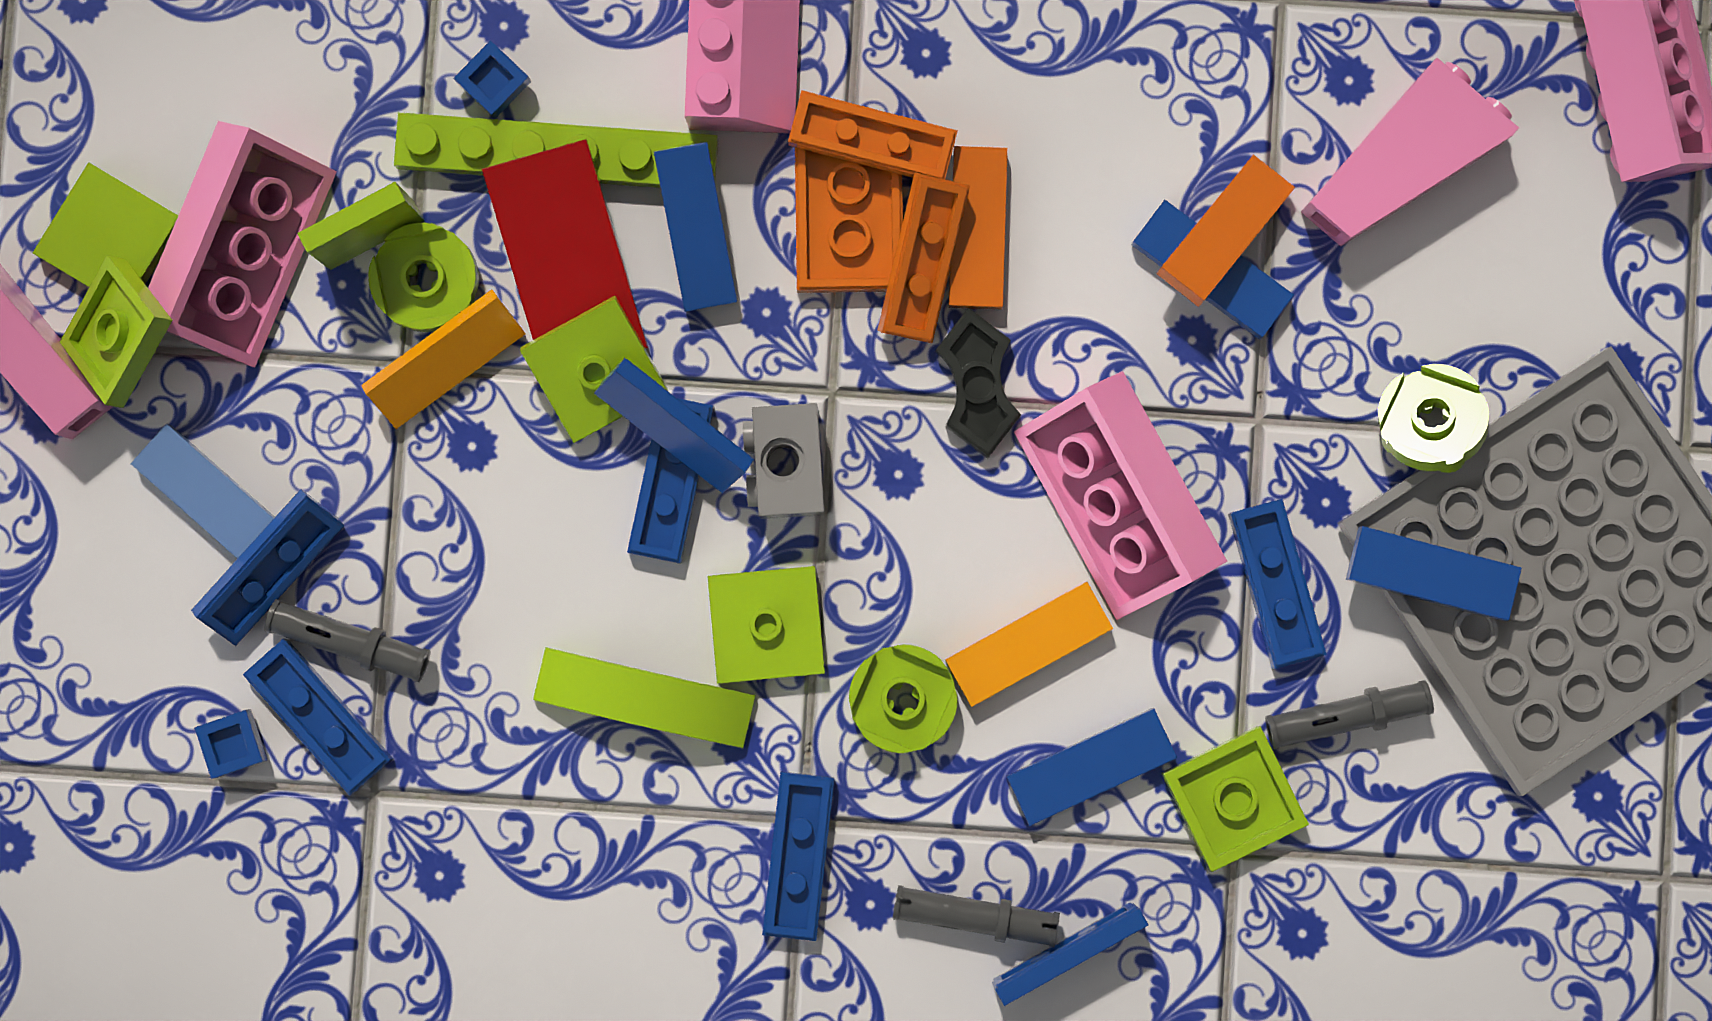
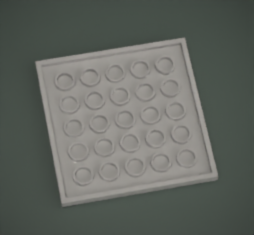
[1337,346,1712,796]

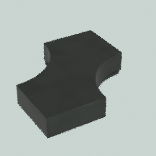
[935,308,1021,459]

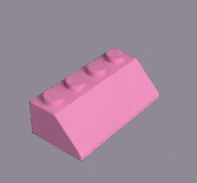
[685,0,800,133]
[1574,0,1712,182]
[148,121,337,368]
[1014,371,1227,620]

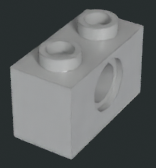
[743,403,825,519]

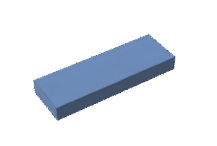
[131,423,275,559]

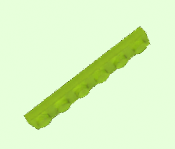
[394,112,719,188]

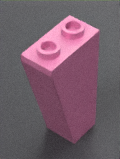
[1301,58,1519,246]
[0,264,113,439]

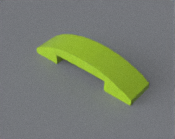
[533,647,756,748]

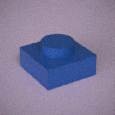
[453,40,532,119]
[194,709,268,779]

